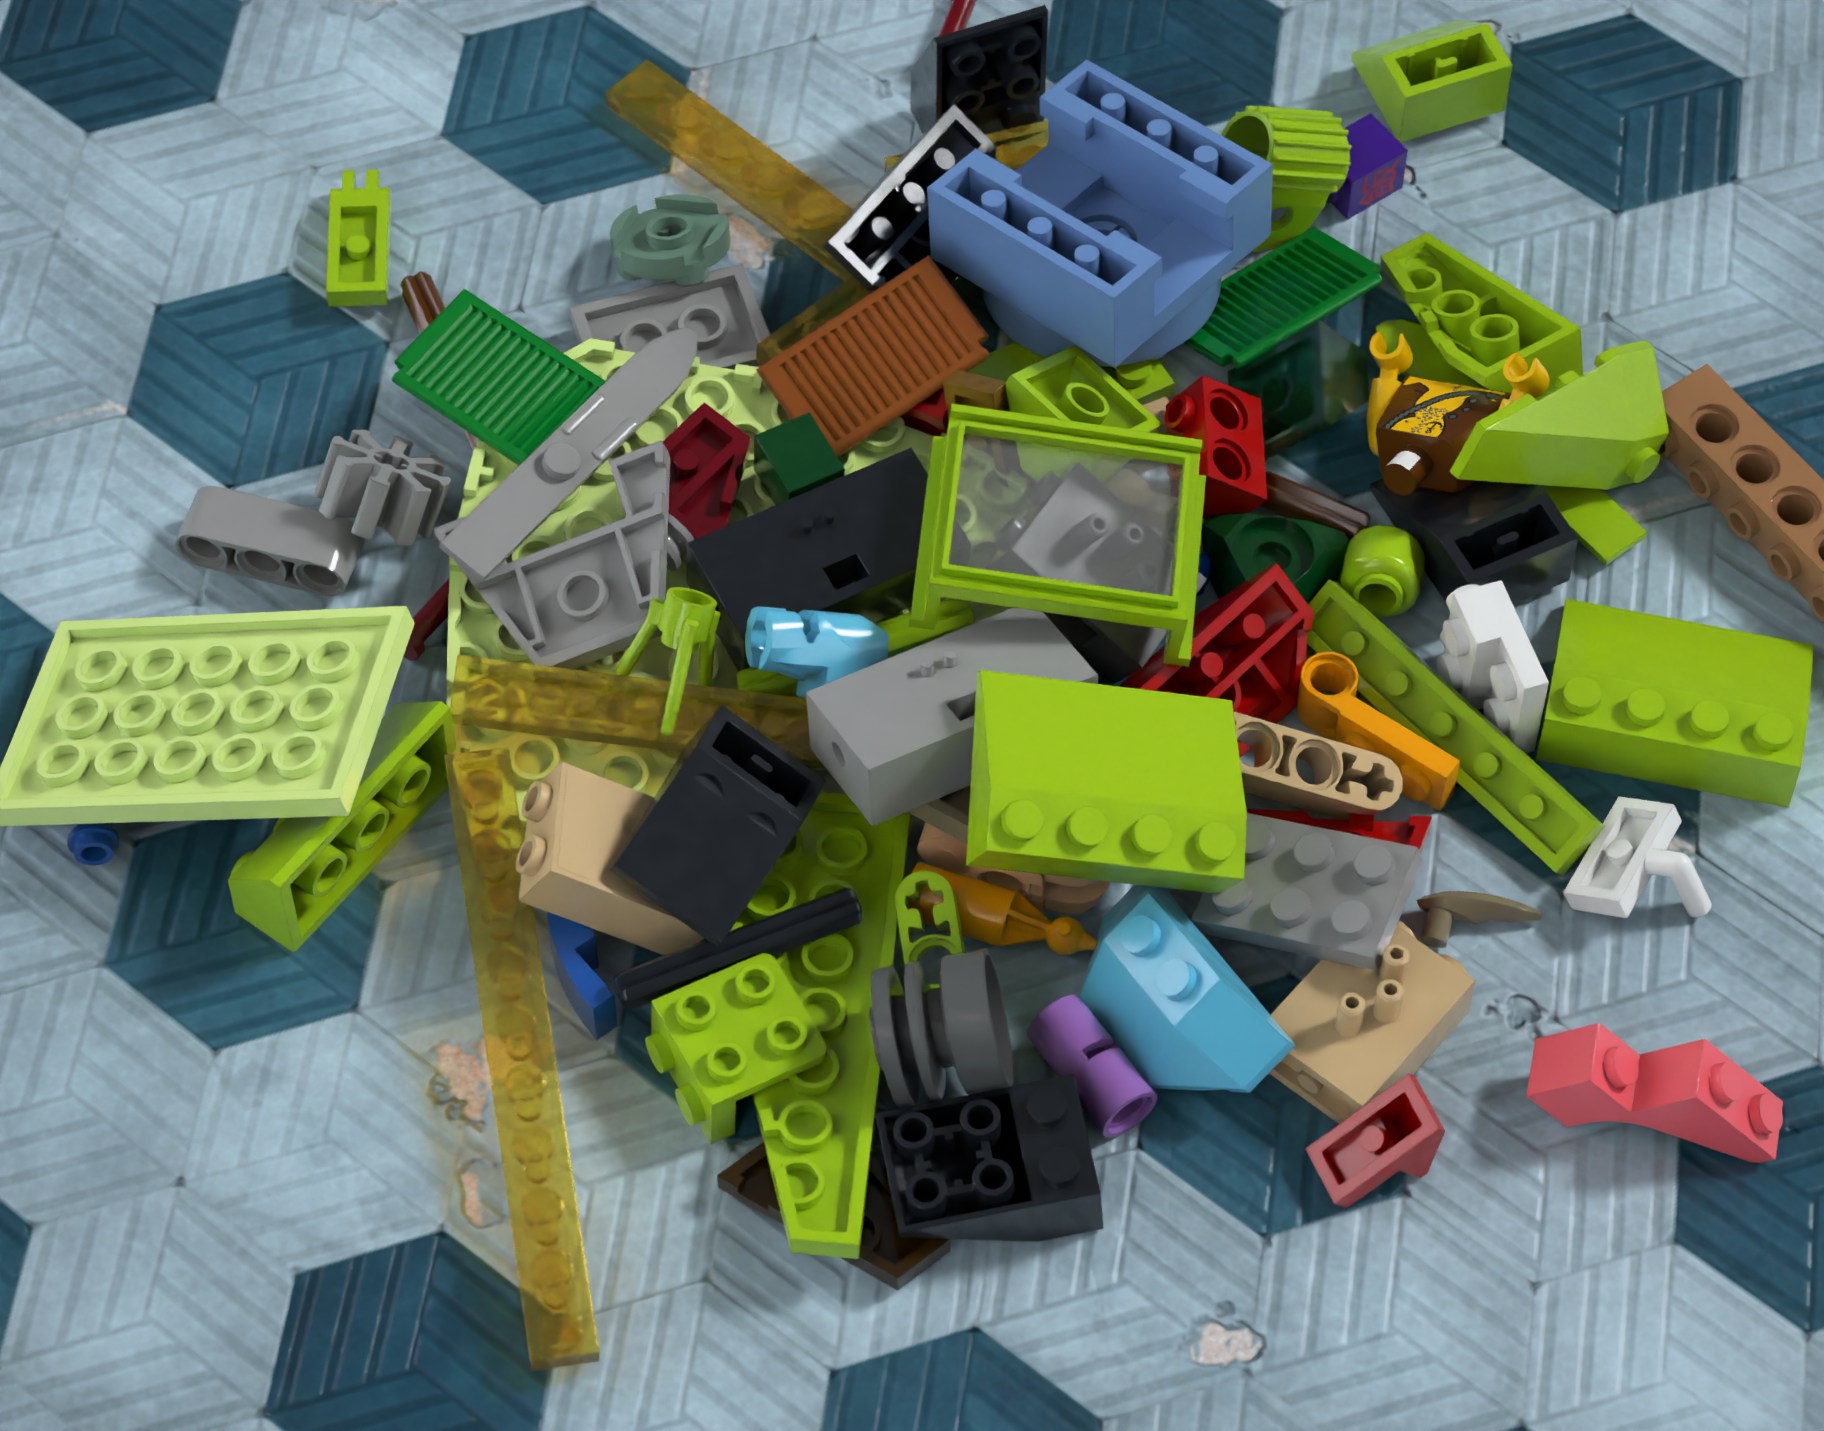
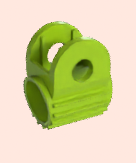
[1221,106,1352,252]

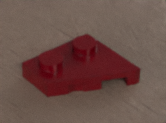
[663,402,751,539]

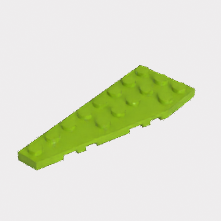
[730,792,912,1259]

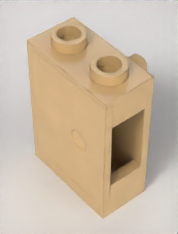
[516,761,704,956]
[1269,921,1476,1124]

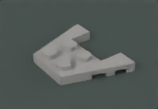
[434,440,670,680]

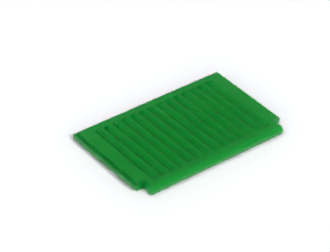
[1184,227,1383,369]
[392,289,606,466]

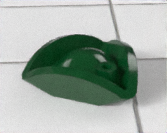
[1201,513,1350,604]

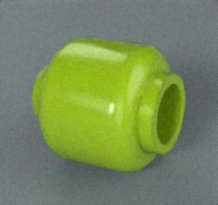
[1340,525,1425,617]

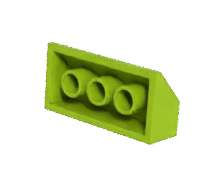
[228,701,457,953]

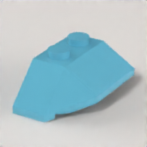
[1079,885,1296,1093]

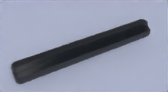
[614,888,862,1010]

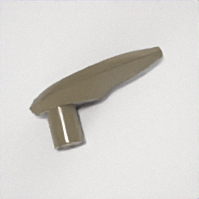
[1417,891,1542,948]

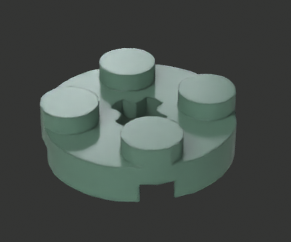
[610,194,731,286]

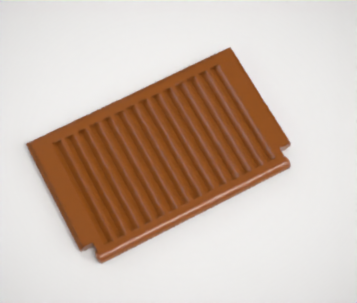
[756,255,990,457]

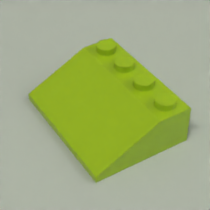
[1536,599,1814,808]
[966,670,1247,894]

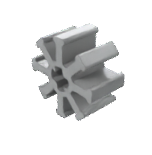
[314,430,451,546]

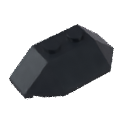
[823,104,996,292]

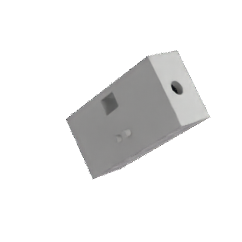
[806,608,1098,826]

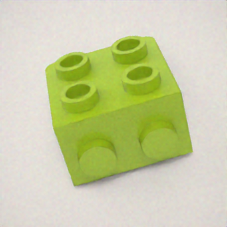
[645,953,827,1144]

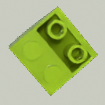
[1351,20,1513,143]

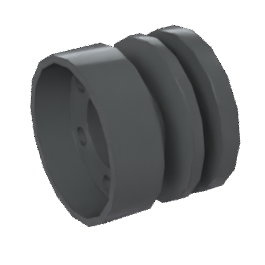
[870,948,1014,1107]

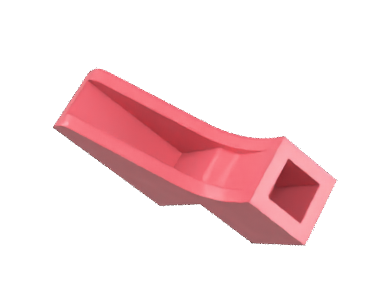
[1526,1023,1783,1163]

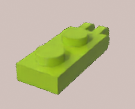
[326,169,391,307]

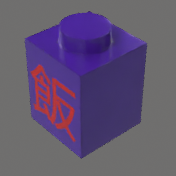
[1326,113,1408,220]

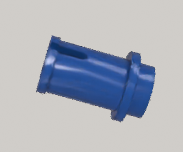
[67,823,120,866]

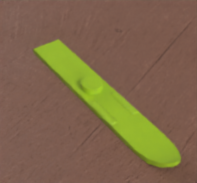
[1375,319,1647,566]

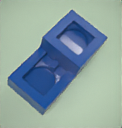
[547,912,618,1041]

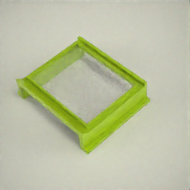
[909,403,1206,667]

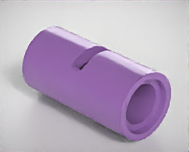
[1027,994,1157,1138]

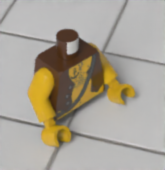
[1366,332,1550,495]

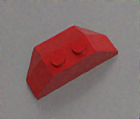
[1119,563,1314,758]

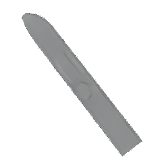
[439,327,698,582]

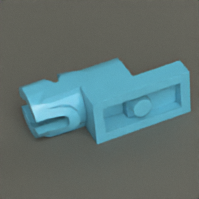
[745,606,888,699]

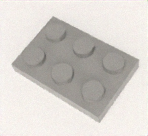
[570,263,778,370]
[1191,813,1423,971]

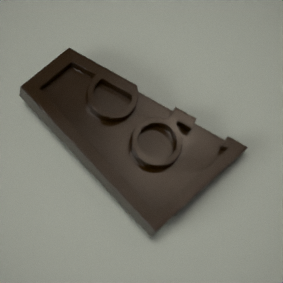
[717,1142,950,1291]

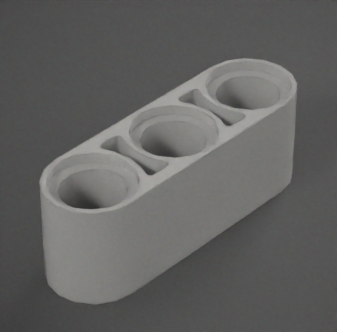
[175,486,365,596]

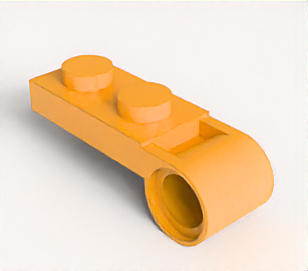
[1297,652,1460,812]

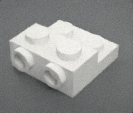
[1437,580,1549,754]

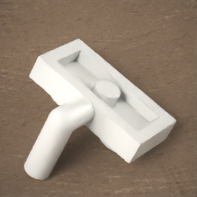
[1563,796,1712,918]

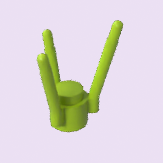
[598,587,720,736]

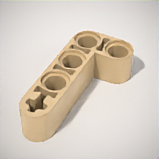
[1234,712,1403,820]

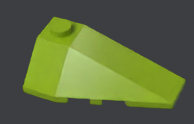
[1380,232,1583,401]
[1449,340,1669,490]

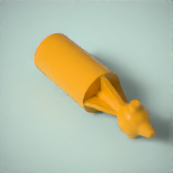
[909,862,1098,956]

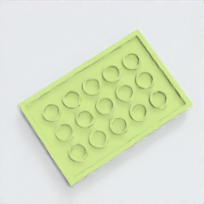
[0,606,415,826]

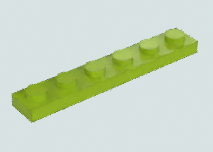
[1307,580,1605,875]

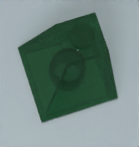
[1227,320,1369,461]

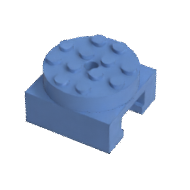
[927,59,1273,368]

